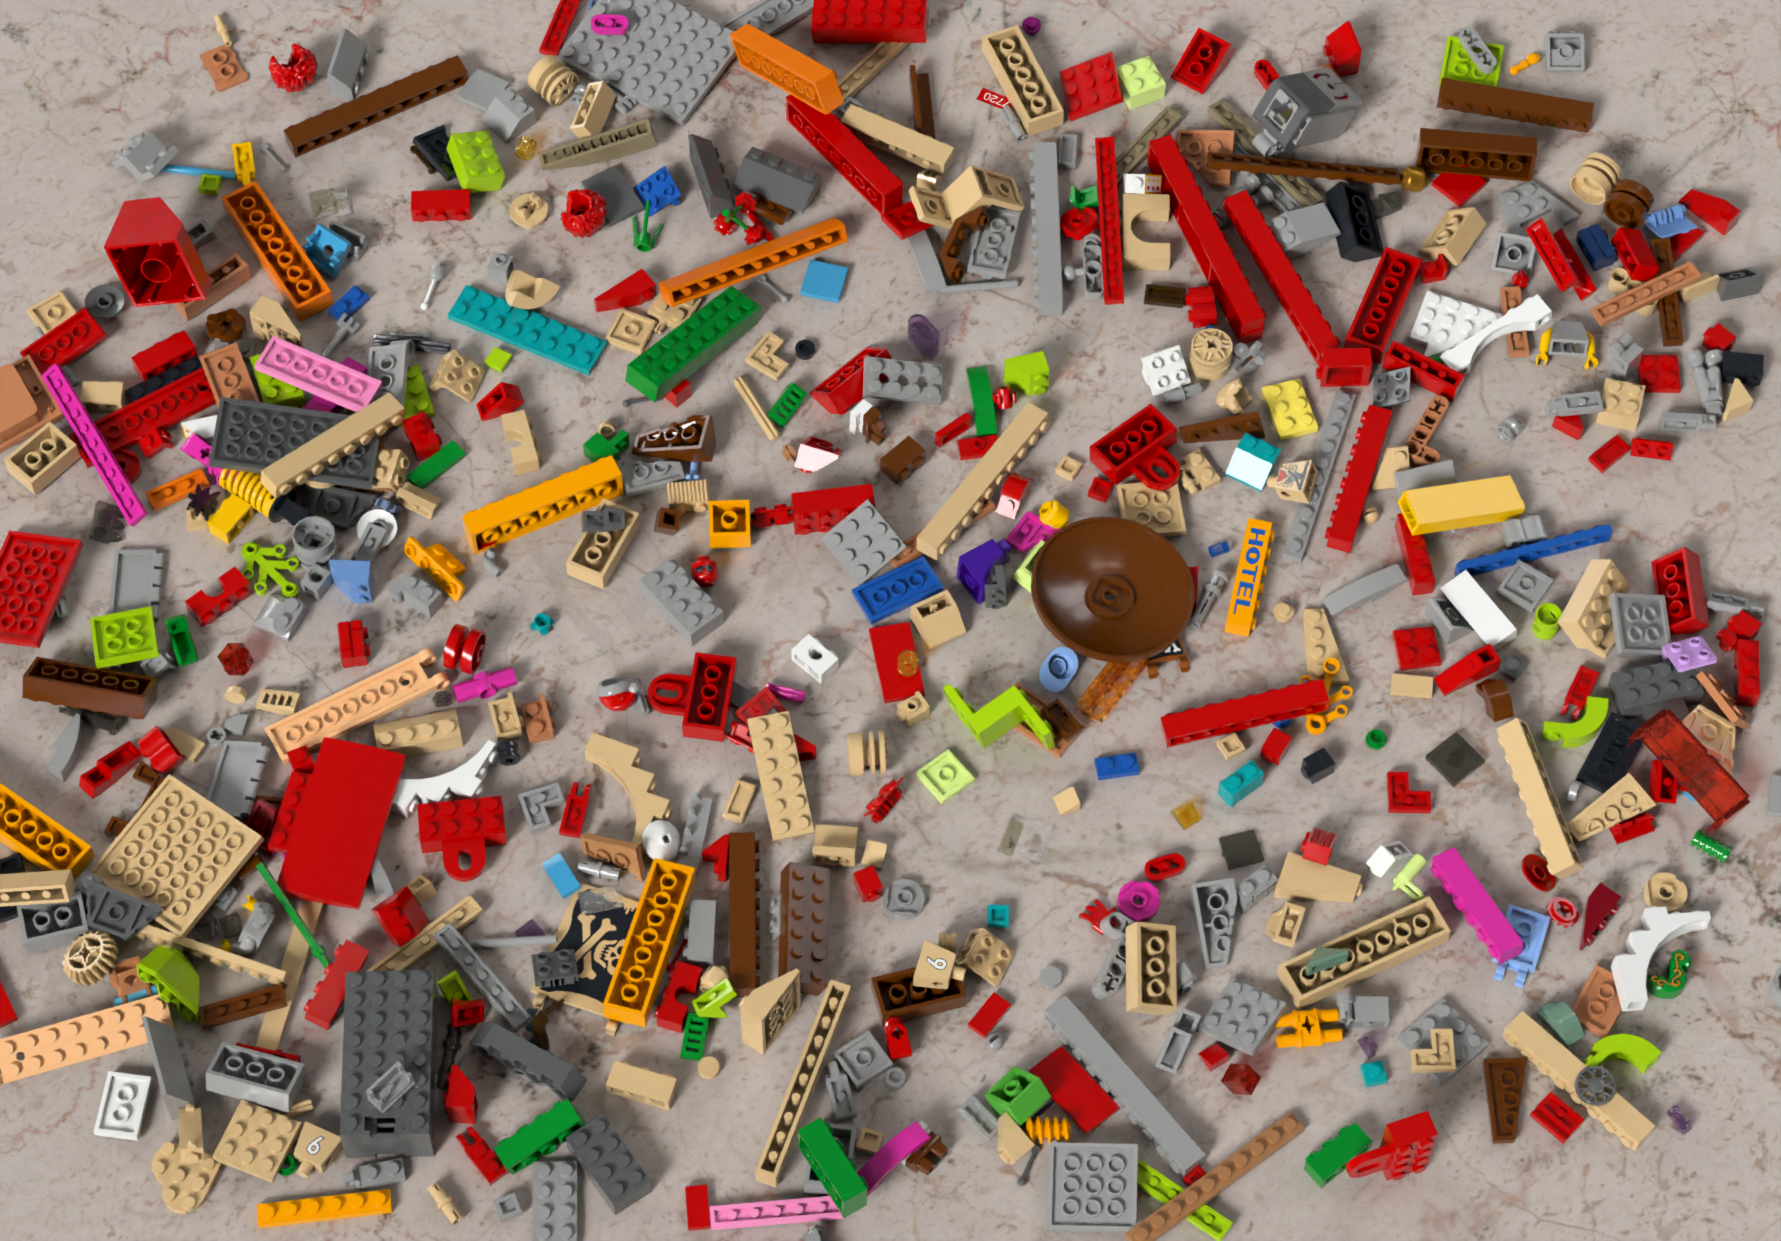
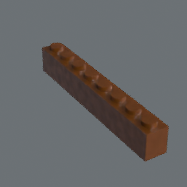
[1437,78,1594,133]
[729,832,760,997]

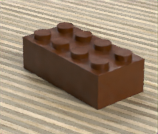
[871,963,966,1027]

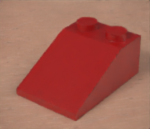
[1170,27,1235,95]

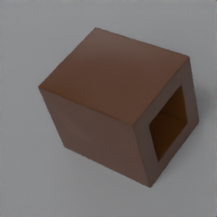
[654,507,681,536]

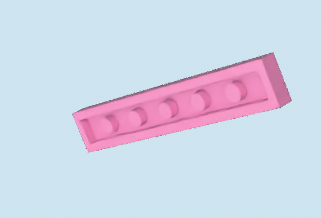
[710,1196,844,1230]

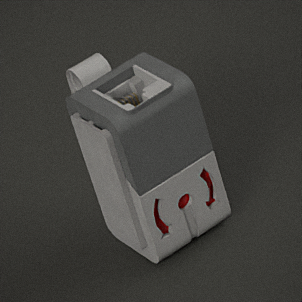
[1252,67,1362,157]

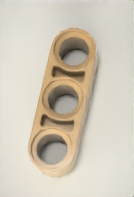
[1607,267,1658,317]

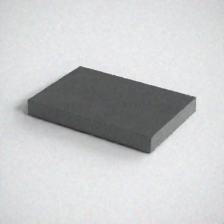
[582,165,644,227]

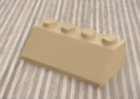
[373,709,463,758]

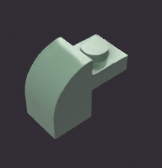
[1536,1000,1584,1047]

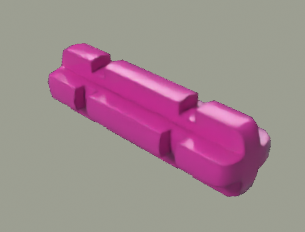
[766,683,806,703]

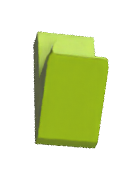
[436,971,473,1008]
[692,978,737,1018]

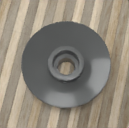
[85,284,125,319]

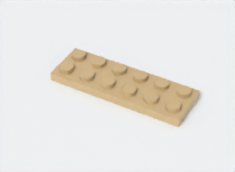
[747,711,815,842]

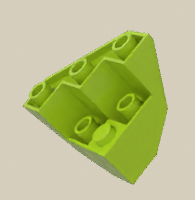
[136,945,200,1023]

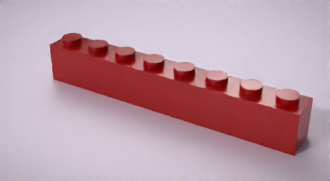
[1324,405,1392,553]
[1161,679,1329,748]

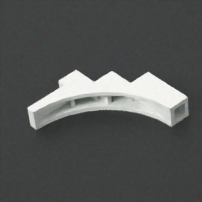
[391,740,498,818]
[1611,906,1711,1012]

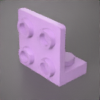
[1662,636,1717,672]

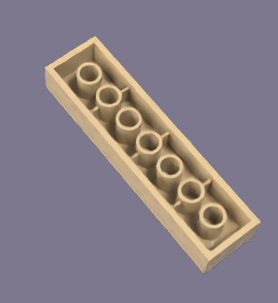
[1277,896,1451,1011]

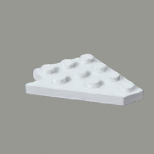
[1409,291,1503,358]

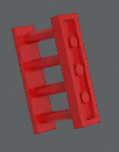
[1525,218,1598,301]

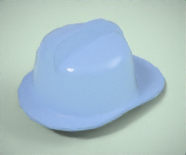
[1039,647,1078,693]

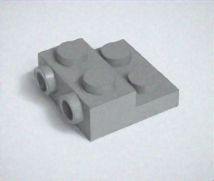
[1544,31,1585,72]

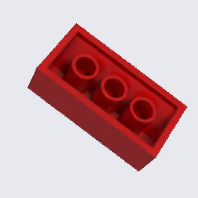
[809,347,892,415]
[1651,547,1710,635]

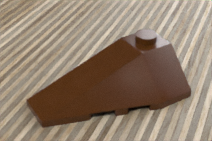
[632,414,717,462]

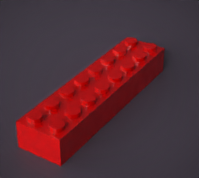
[786,95,903,214]

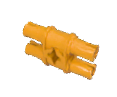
[1274,1007,1343,1049]

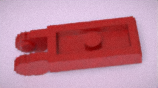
[1560,665,1600,721]
[559,782,592,839]
[456,1126,508,1186]

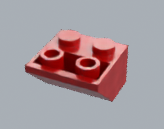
[443,1065,479,1124]

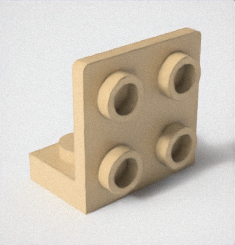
[428,349,485,402]
[812,824,858,867]
[956,928,1015,986]

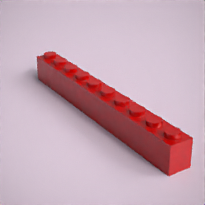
[1223,190,1341,364]

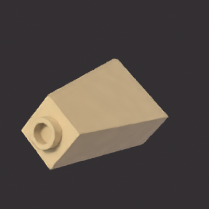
[1274,852,1364,903]

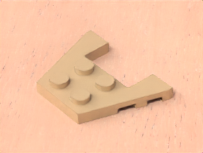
[1658,704,1736,786]

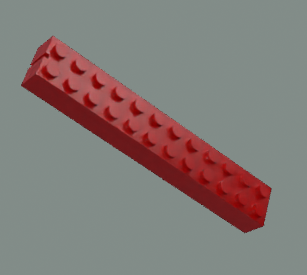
[1147,134,1266,344]

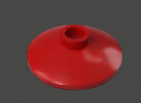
[1521,854,1556,892]

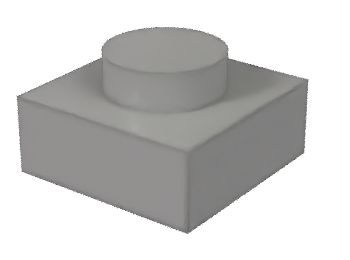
[493,1193,522,1223]

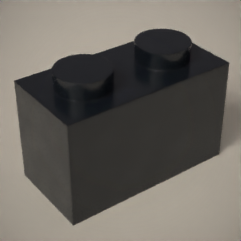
[1720,351,1764,386]

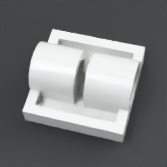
[1141,345,1191,396]

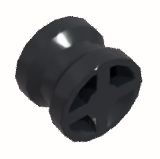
[497,741,520,766]

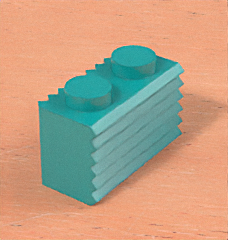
[1218,760,1264,807]

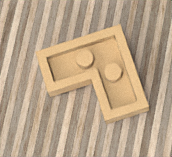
[745,331,789,382]
[1410,1029,1456,1073]

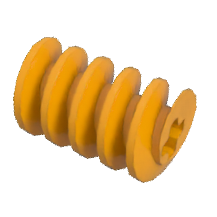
[1026,1116,1071,1144]

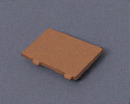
[200,45,248,92]

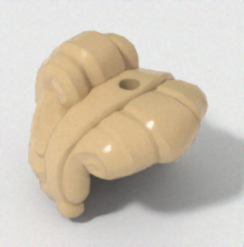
[1216,378,1253,416]

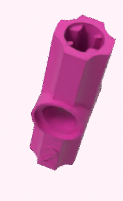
[452,667,517,703]

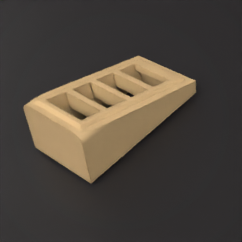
[255,689,302,716]

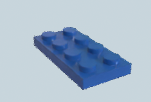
[852,556,943,625]

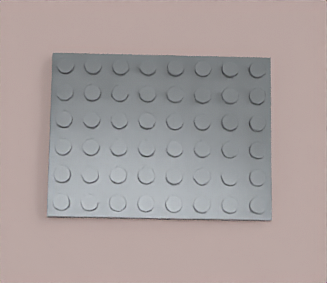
[556,0,736,125]

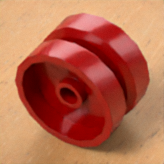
[443,624,486,675]

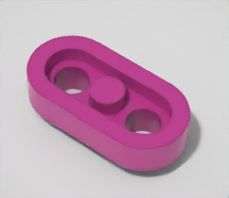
[591,14,629,35]

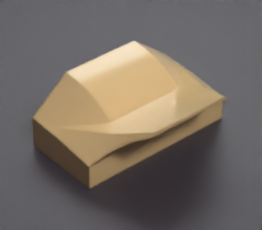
[1264,902,1306,948]

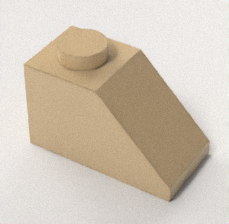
[997,1112,1035,1166]

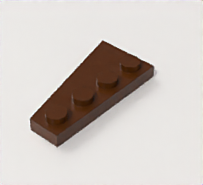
[1482,1057,1527,1144]

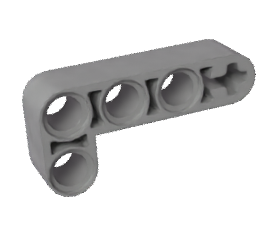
[1092,912,1135,1000]

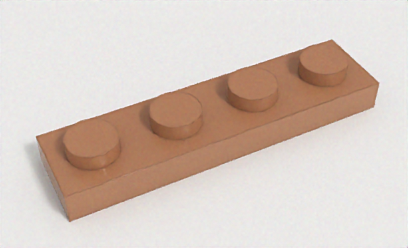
[1499,286,1529,358]

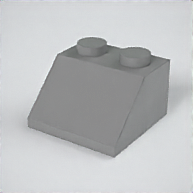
[482,86,536,144]

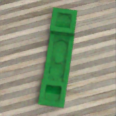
[966,366,997,437]

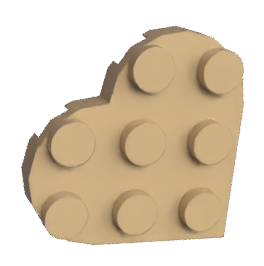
[151,1142,223,1214]

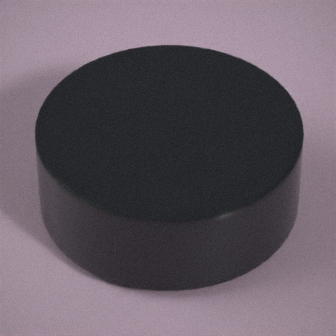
[795,340,815,360]

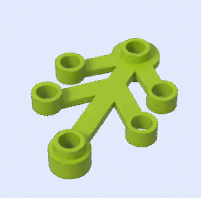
[241,542,300,598]

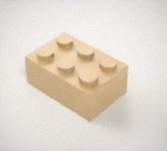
[4,421,80,496]

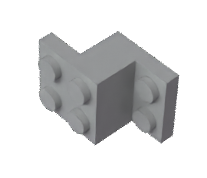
[111,131,179,182]

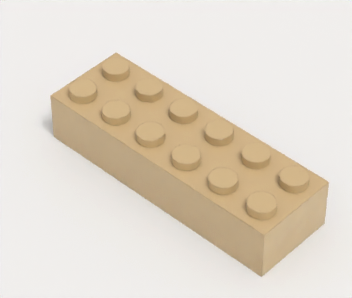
[982,25,1064,136]

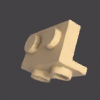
[372,449,409,494]
[488,691,525,742]

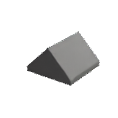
[1491,231,1535,277]
[1425,597,1474,645]

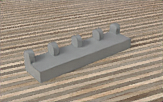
[677,792,713,878]

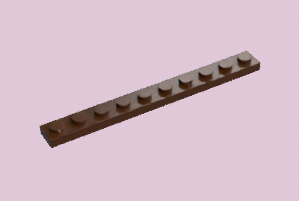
[1206,152,1400,185]

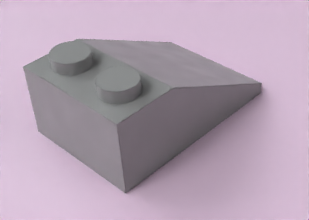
[1268,202,1341,261]

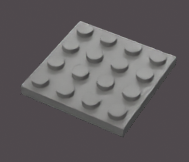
[1047,1142,1138,1233]

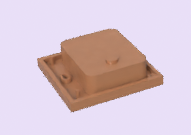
[0,354,65,453]

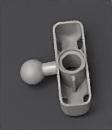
[1062,245,1104,301]

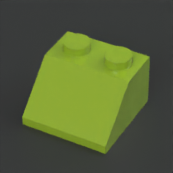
[1003,351,1050,396]

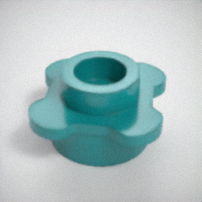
[530,613,554,635]

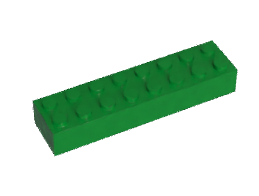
[625,286,761,403]

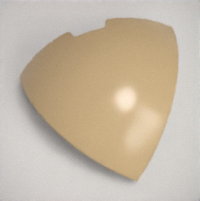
[505,270,560,309]

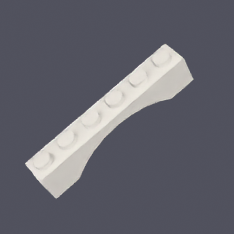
[1440,294,1552,375]

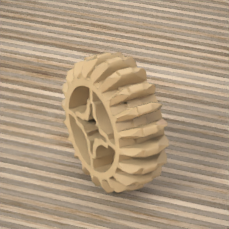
[62,929,119,986]

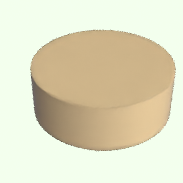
[225,686,247,704]
[698,1056,720,1079]

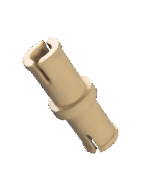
[427,1181,464,1225]

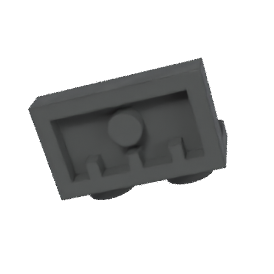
[985,565,1006,609]

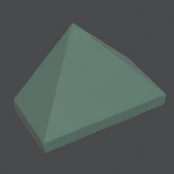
[1305,947,1349,976]

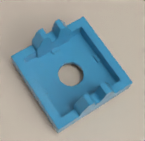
[303,224,352,278]

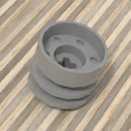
[292,516,338,570]

